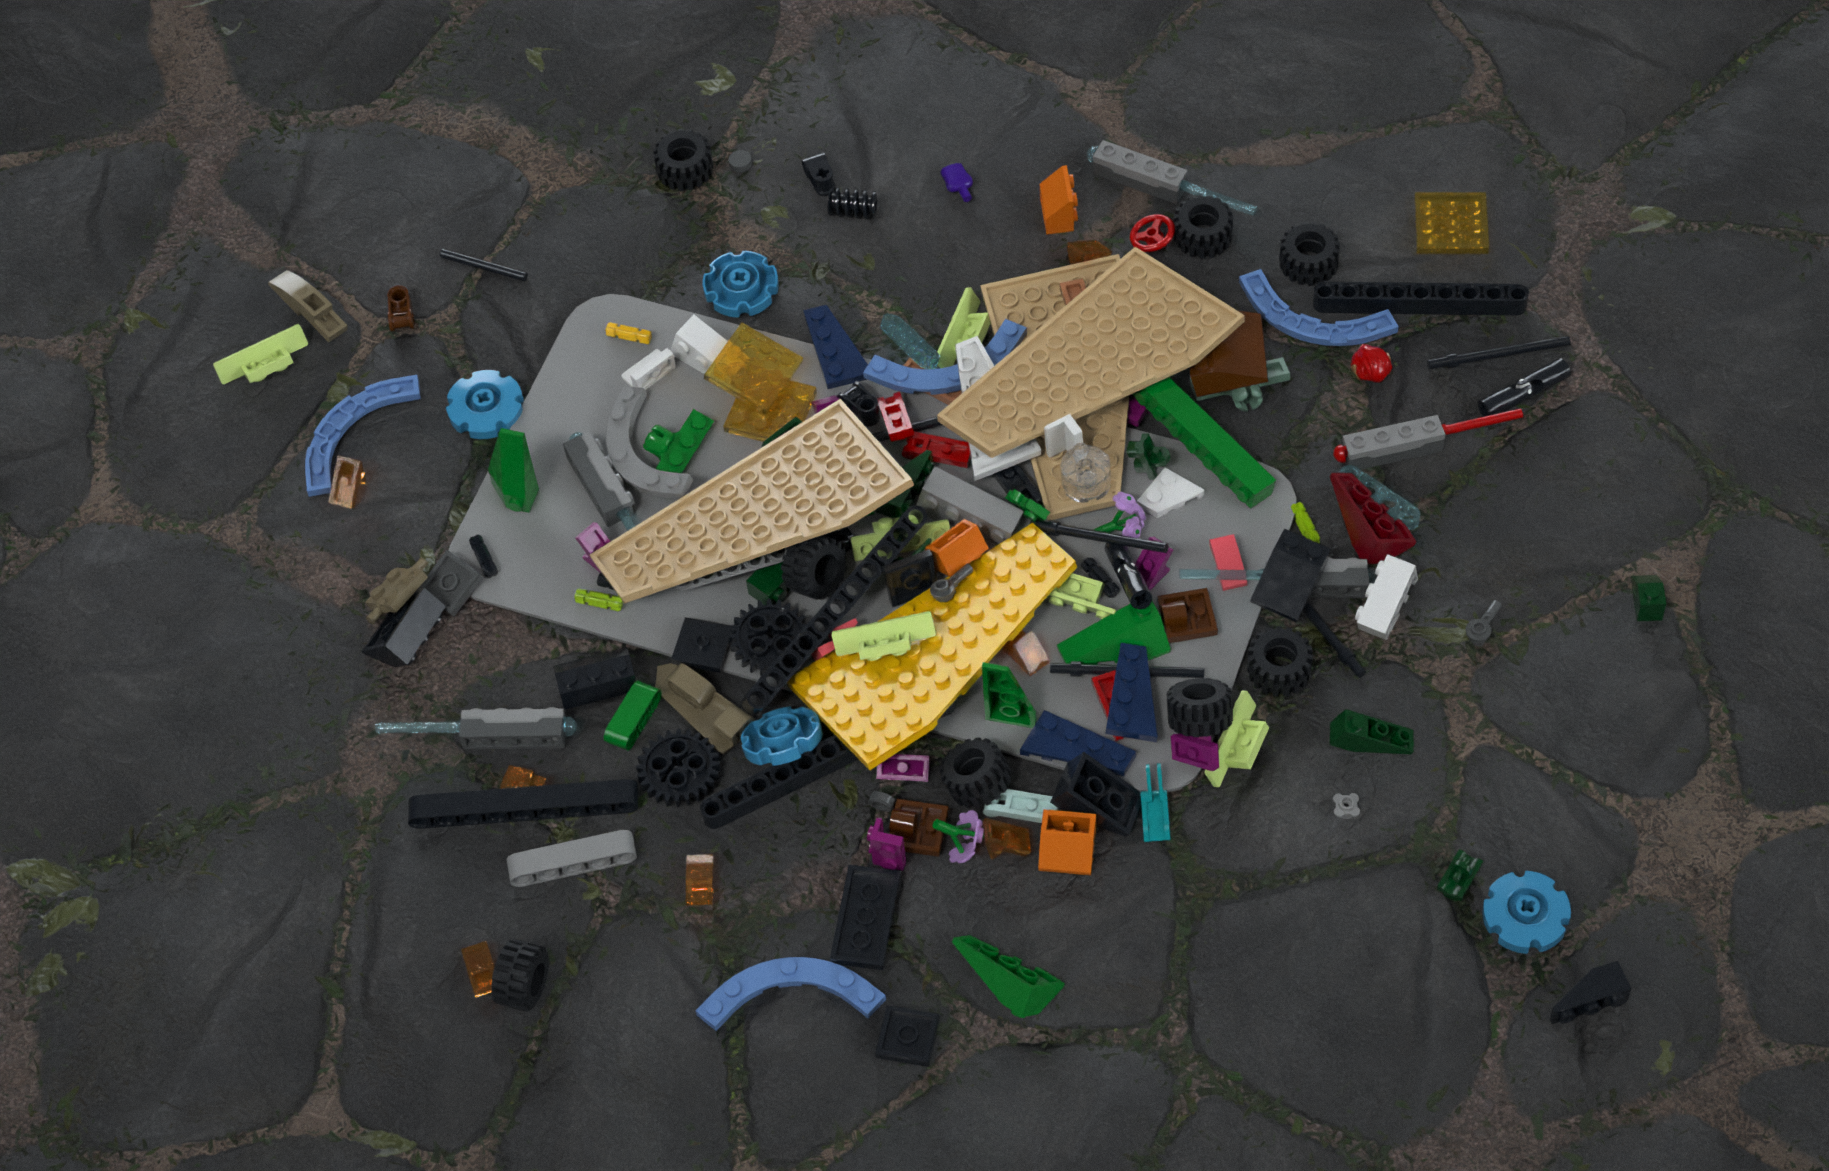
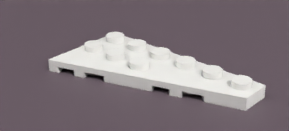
[955,336,1041,481]

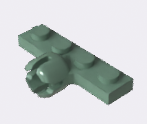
[1190,357,1290,412]

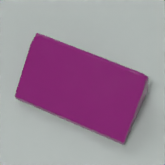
[876,754,931,782]

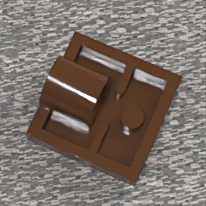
[1157,588,1218,643]
[889,799,949,857]

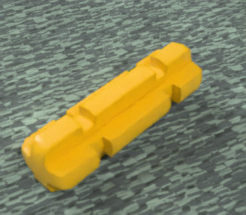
[605,322,652,344]

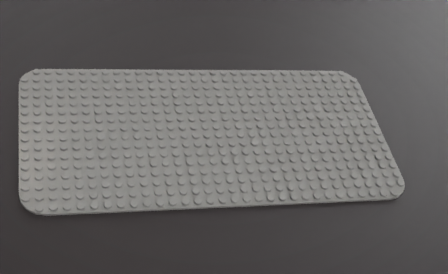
[449,294,1297,793]

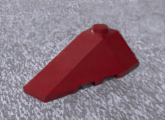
[1330,473,1417,564]

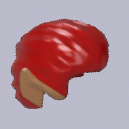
[1351,344,1392,383]

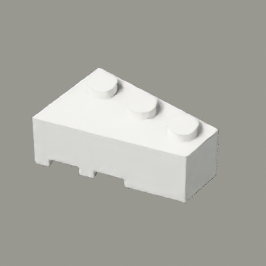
[670,314,750,388]
[1355,554,1418,640]

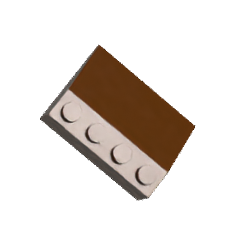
[1189,310,1269,397]

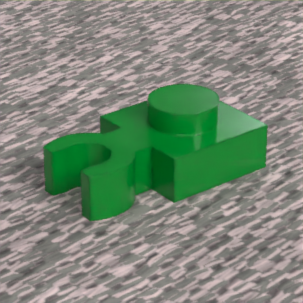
[1005,489,1050,522]

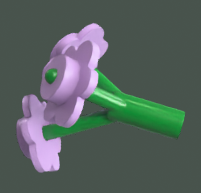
[1094,492,1146,538]
[933,810,985,863]

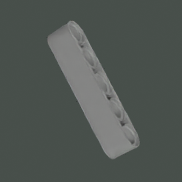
[674,547,787,591]
[507,830,637,887]

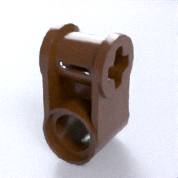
[387,285,415,332]

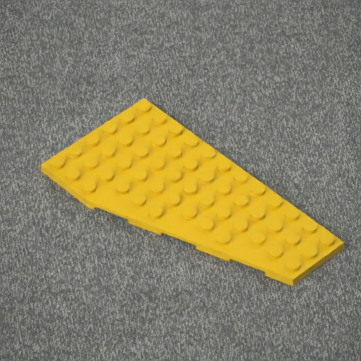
[787,523,1077,770]

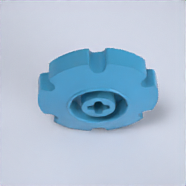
[703,250,779,317]
[446,370,524,439]
[740,706,823,766]
[1482,871,1571,954]

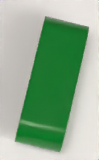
[604,680,662,751]

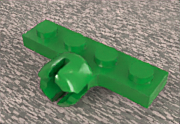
[643,409,714,473]

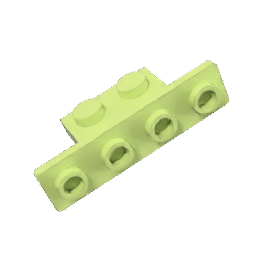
[934,287,990,368]
[213,324,308,384]
[851,515,950,561]
[1047,573,1116,619]
[831,611,936,661]
[1205,690,1269,787]

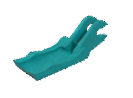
[1141,763,1170,842]

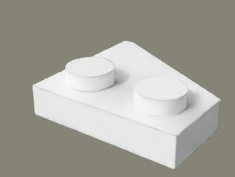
[1137,468,1204,518]

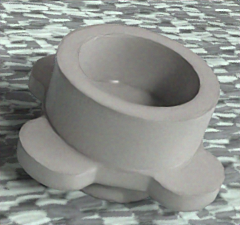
[1333,793,1360,819]

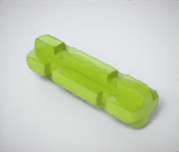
[1291,502,1320,543]
[574,588,623,611]

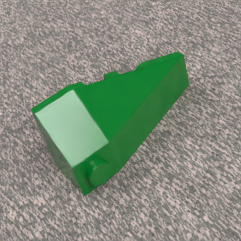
[488,428,539,513]
[1057,601,1171,665]
[982,662,1036,729]
[952,935,1065,1018]

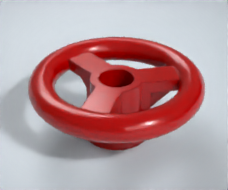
[1130,214,1175,252]

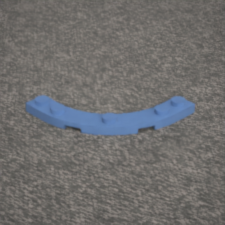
[1239,269,1398,346]
[863,319,1027,395]
[305,375,421,497]
[696,957,886,1031]

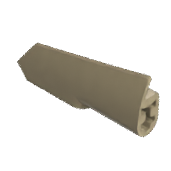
[655,663,755,754]

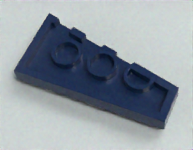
[803,305,868,389]
[1105,643,1158,743]
[1020,710,1136,777]

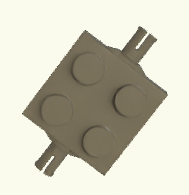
[365,557,428,624]

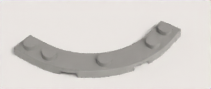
[606,386,693,499]

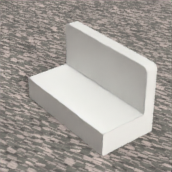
[621,348,676,390]
[1044,414,1084,463]

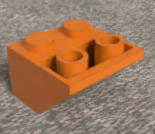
[1039,165,1078,235]
[925,519,989,577]
[1038,809,1096,876]

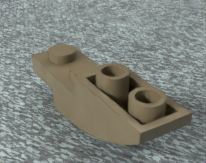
[268,270,347,342]

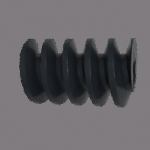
[827,187,877,220]

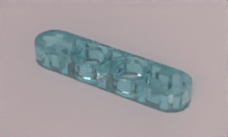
[880,313,940,369]
[1339,465,1420,530]

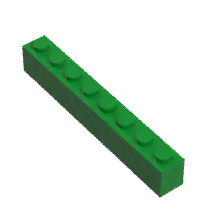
[1132,377,1276,509]

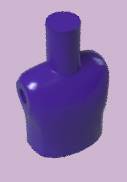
[940,163,973,202]

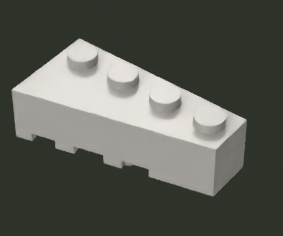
[916,466,1024,543]

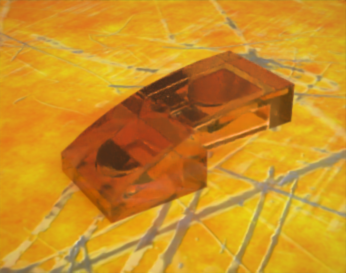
[686,854,714,906]
[461,941,495,997]

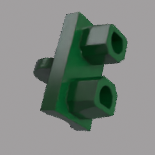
[1127,433,1171,480]
[1437,849,1483,901]

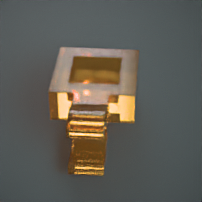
[500,765,547,789]

